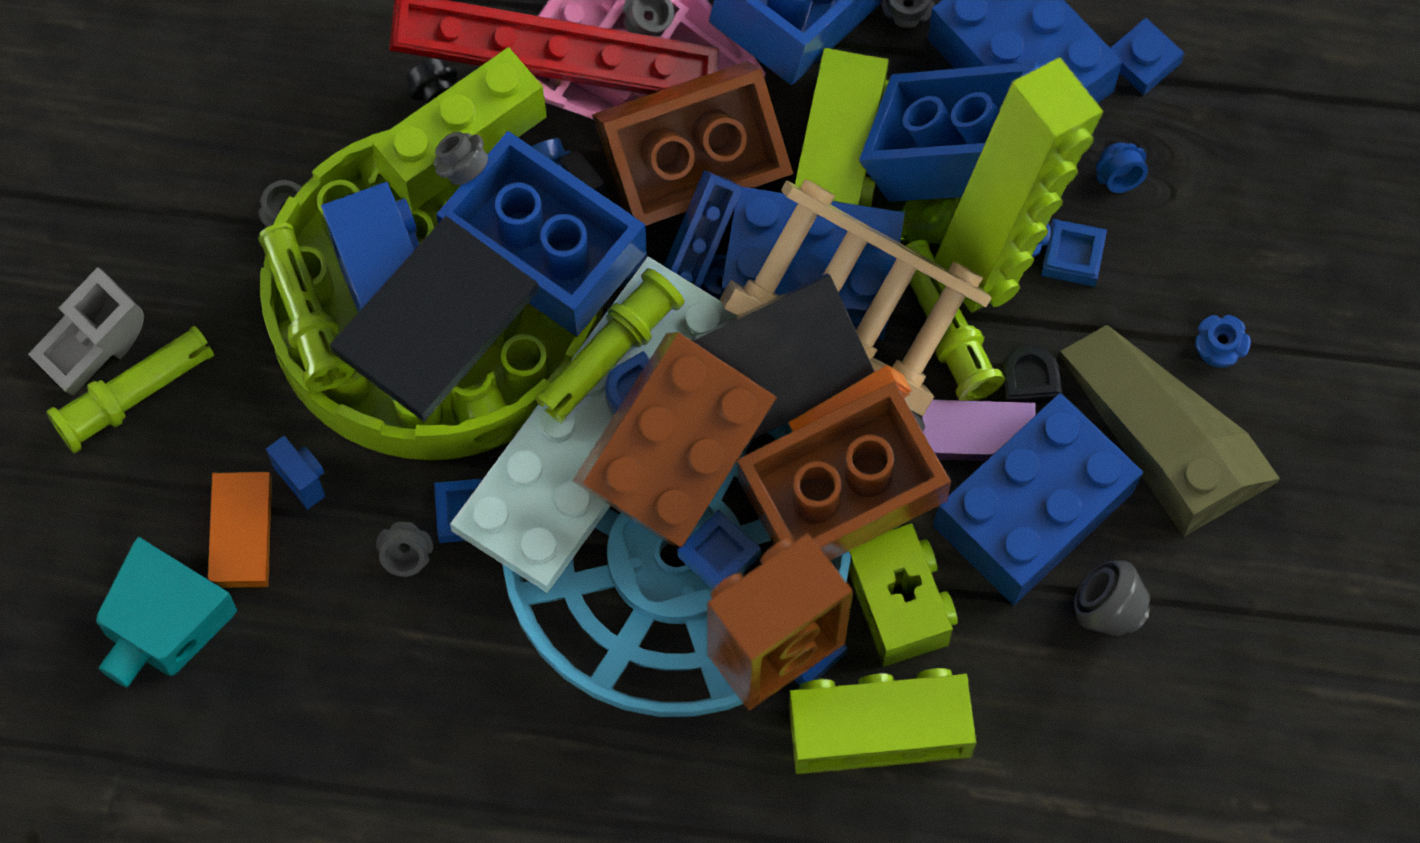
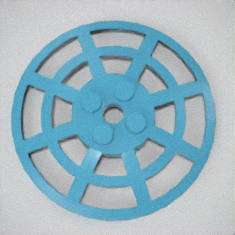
[503,423,851,717]

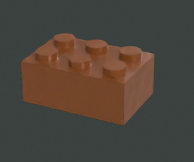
[592,61,793,226]
[572,332,777,548]
[737,381,951,561]
[707,533,853,711]

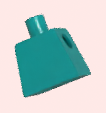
[96,537,237,688]

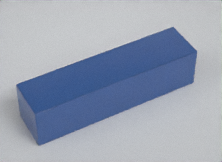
[664,170,743,288]

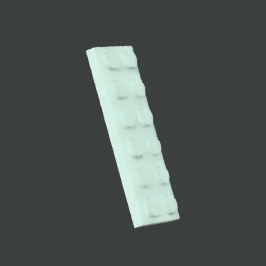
[450,257,737,593]

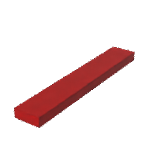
[389,0,719,95]

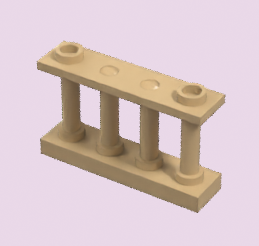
[720,179,992,416]

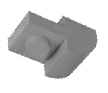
[28,267,144,396]

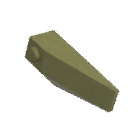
[1059,325,1280,537]

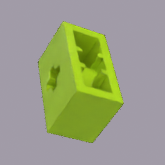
[848,523,958,667]

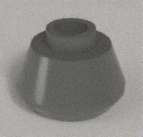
[1074,560,1150,636]

